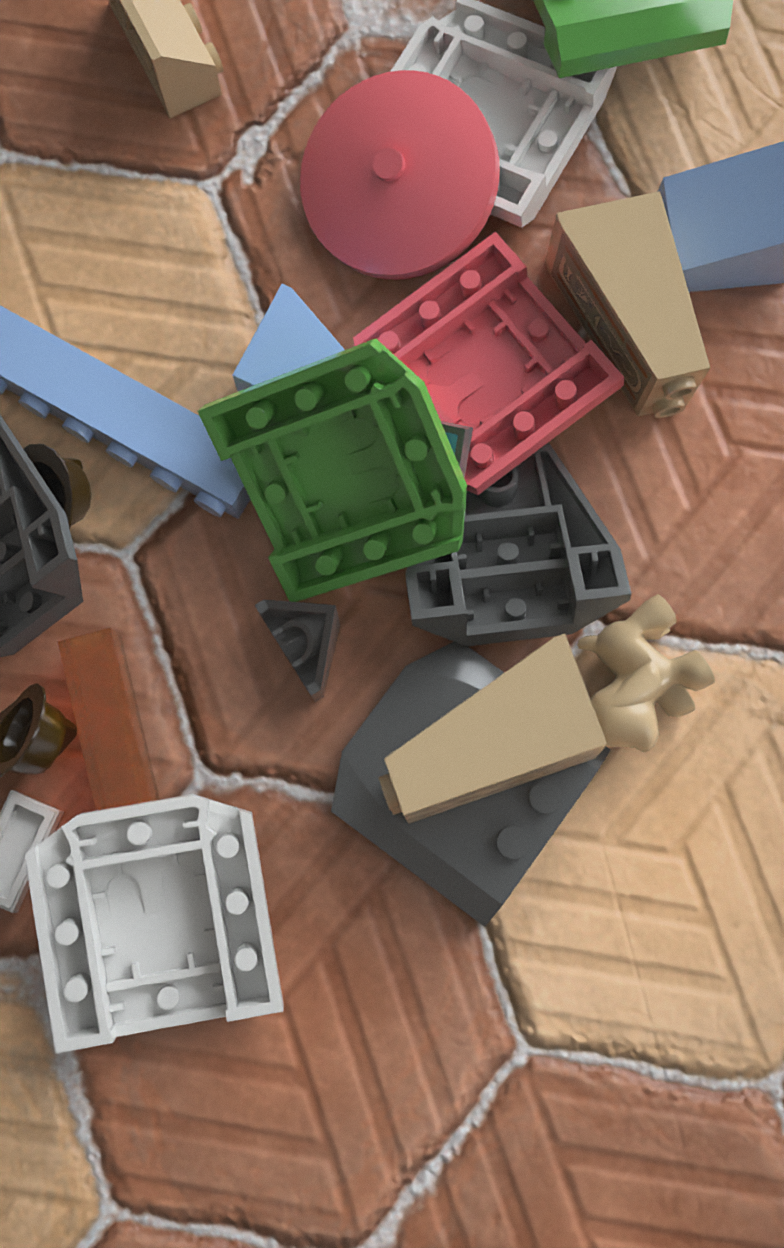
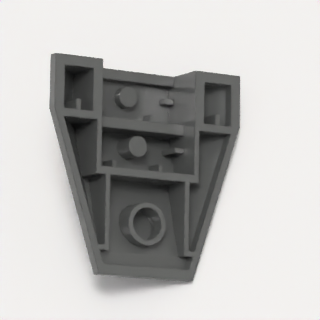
[0,415,83,657]
[405,442,632,647]

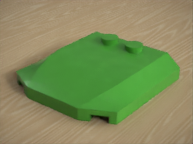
[533,0,734,78]
[197,338,467,602]

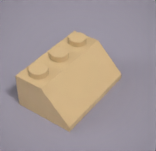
[108,0,224,119]

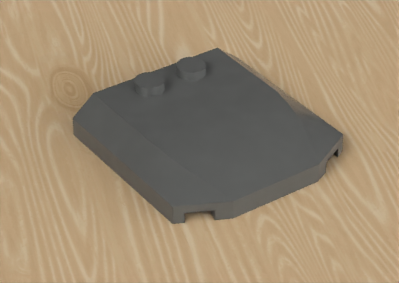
[331,642,611,927]

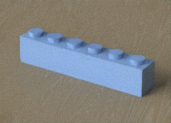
[0,305,250,519]

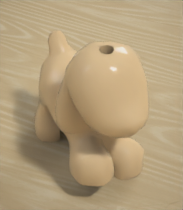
[577,594,715,752]

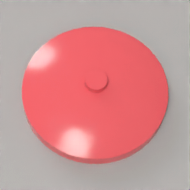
[300,70,500,280]

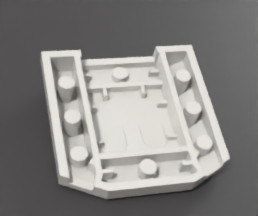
[390,0,617,228]
[24,794,284,1054]

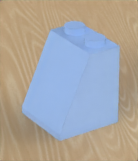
[658,141,784,292]
[232,284,345,391]

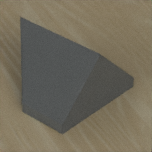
[255,600,340,702]

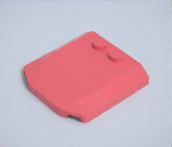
[353,231,624,495]

